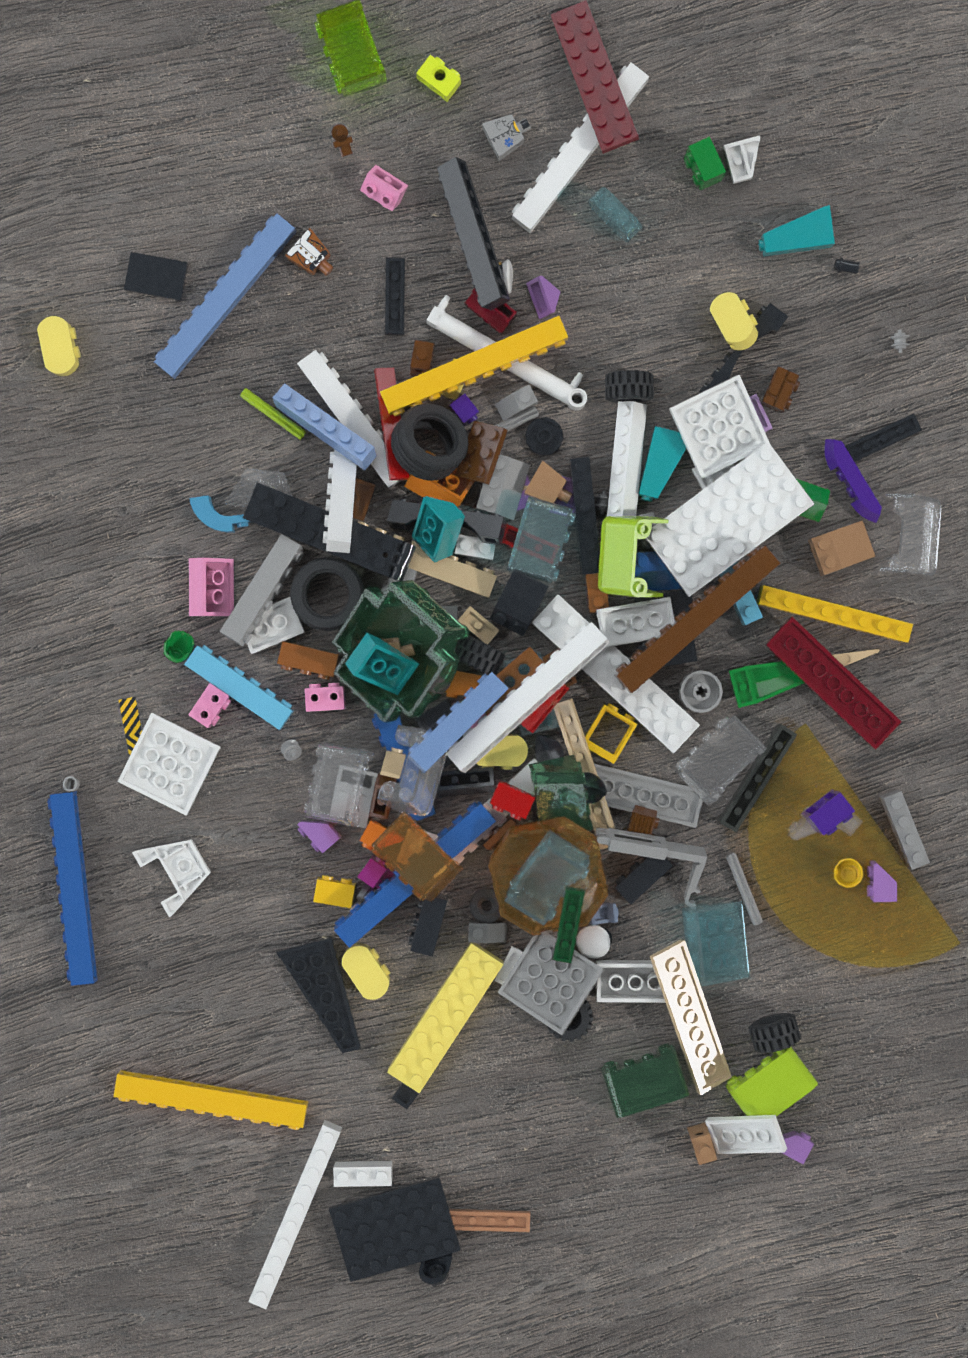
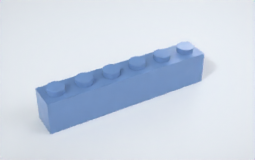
[272,383,377,471]
[408,672,509,773]

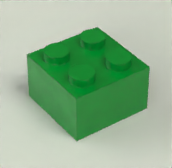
[684,136,726,190]

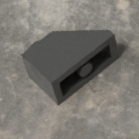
[468,920,508,943]

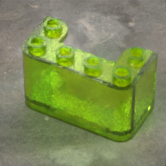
[314,0,387,96]

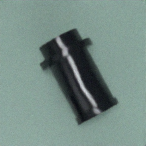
[834,257,860,274]

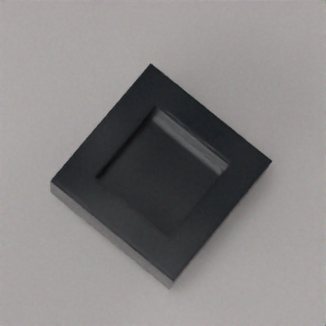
[392,1083,418,1110]

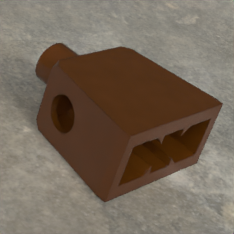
[410,340,436,377]

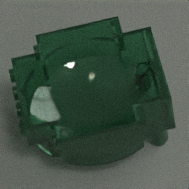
[332,580,469,723]

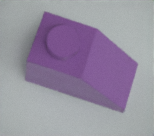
[782,1131,814,1164]

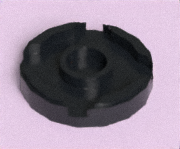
[525,417,564,456]

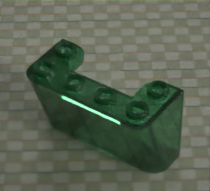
[529,755,593,835]

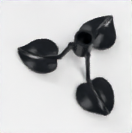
[531,735,607,823]

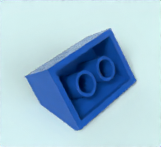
[635,551,682,591]

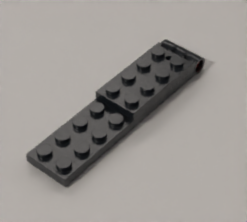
[243,482,416,582]

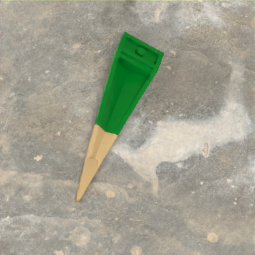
[728,649,880,708]

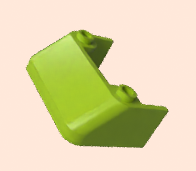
[598,516,669,597]

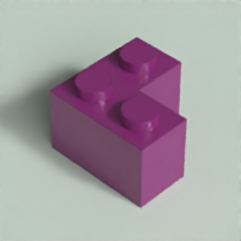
[357,854,397,889]

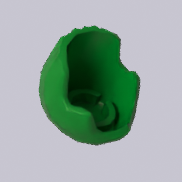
[163,630,194,663]

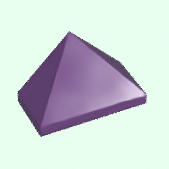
[526,276,560,319]

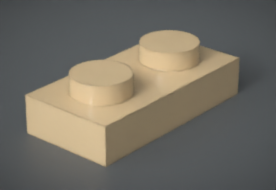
[458,606,499,645]

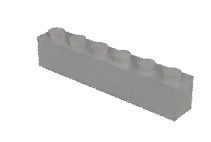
[220,534,304,647]

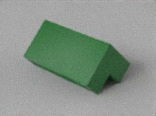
[795,478,830,522]

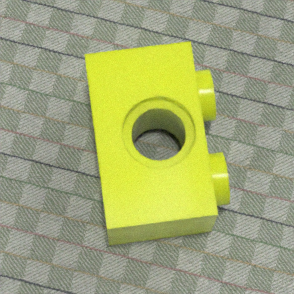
[416,55,461,102]

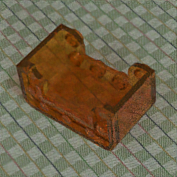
[371,811,463,901]

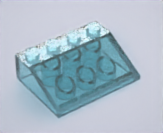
[682,901,750,987]

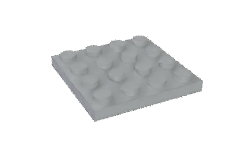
[497,927,604,1035]

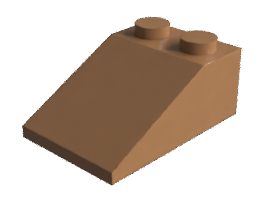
[808,520,875,576]

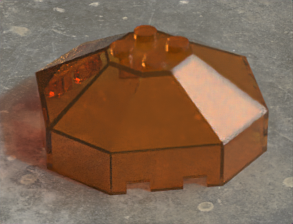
[488,816,608,936]

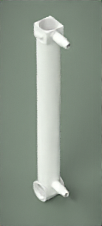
[426,295,587,411]

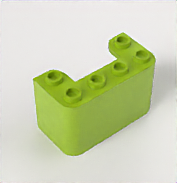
[725,1047,818,1116]

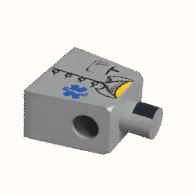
[482,115,531,161]

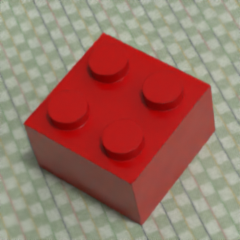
[490,780,535,820]

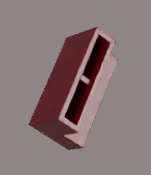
[464,288,517,335]

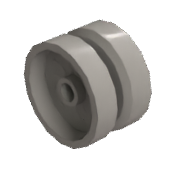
[678,670,723,713]

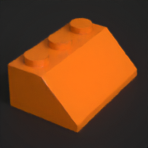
[404,450,475,508]

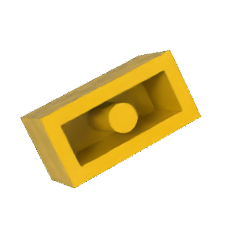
[313,875,356,908]

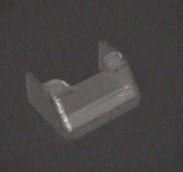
[880,493,941,576]

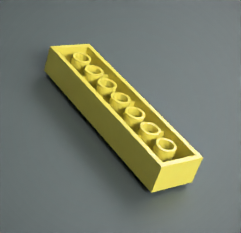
[387,942,504,1093]

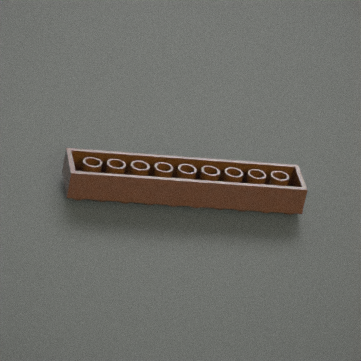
[614,546,780,693]

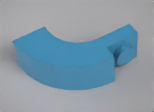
[189,496,252,533]

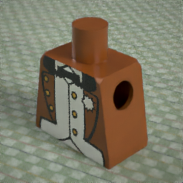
[285,228,334,276]

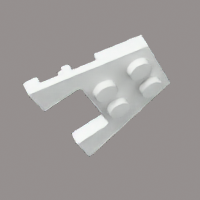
[132,839,211,917]

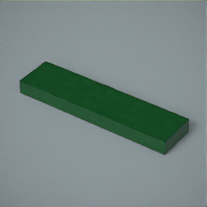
[552,886,585,964]

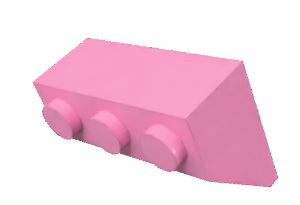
[189,558,234,616]

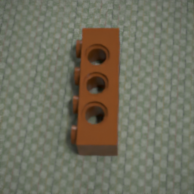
[485,647,544,715]

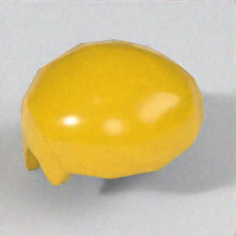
[834,858,863,888]

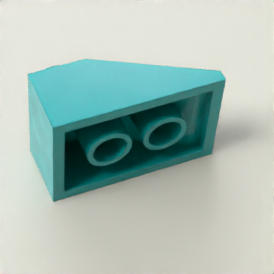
[345,633,419,695]

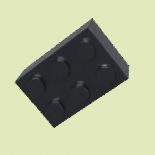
[408,890,448,957]

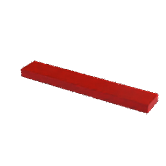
[374,367,410,481]

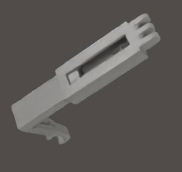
[595,828,707,907]

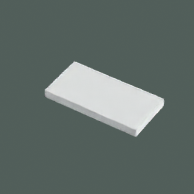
[596,597,675,648]
[705,1115,787,1154]

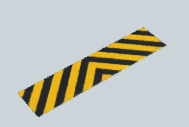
[119,697,142,757]

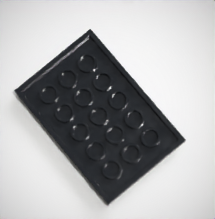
[329,1176,461,1282]

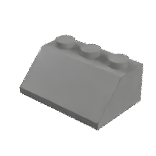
[476,455,530,520]

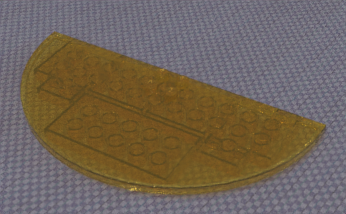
[748,723,960,968]

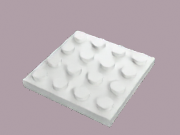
[669,375,769,479]
[118,713,221,815]

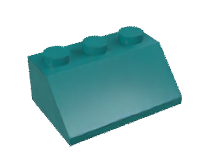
[412,496,465,563]

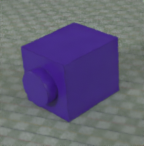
[450,393,479,425]

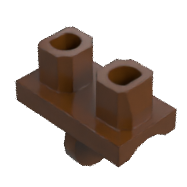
[331,124,353,157]

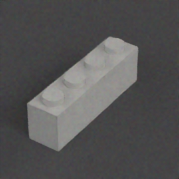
[879,790,930,870]

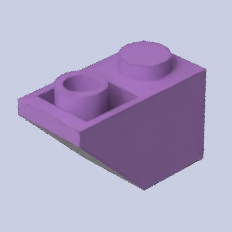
[297,820,341,853]
[867,860,897,902]

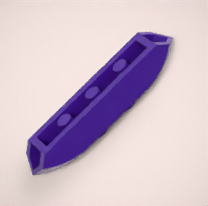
[825,439,882,523]

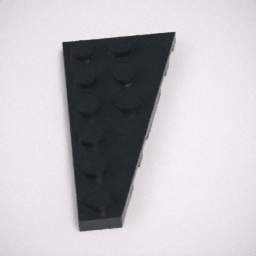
[276,937,361,1054]

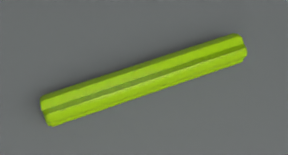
[240,388,306,440]

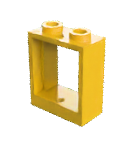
[585,703,638,764]

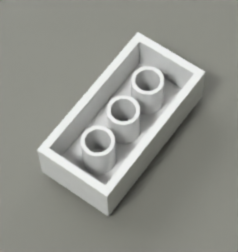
[596,960,666,1003]

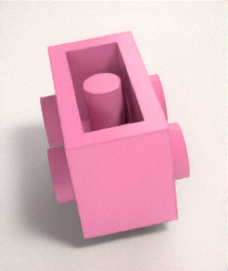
[360,165,408,211]
[189,683,231,728]
[305,683,346,712]

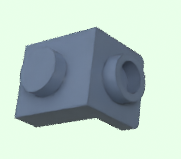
[587,902,619,925]

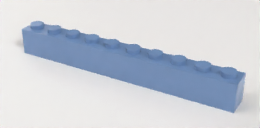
[154,214,296,379]

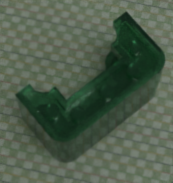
[600,1043,690,1118]

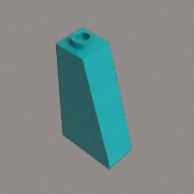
[758,205,835,257]
[638,426,686,502]

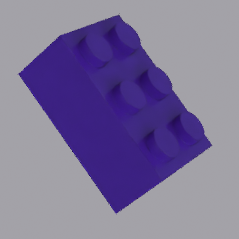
[801,790,855,836]

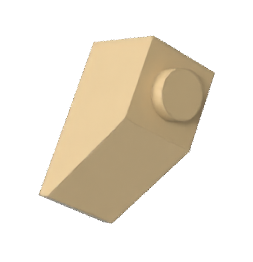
[380,747,406,779]

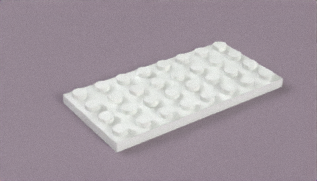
[645,442,814,597]

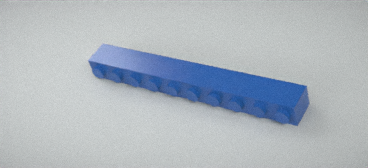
[48,791,98,986]
[334,801,496,948]

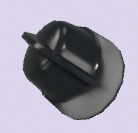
[419,1253,453,1287]

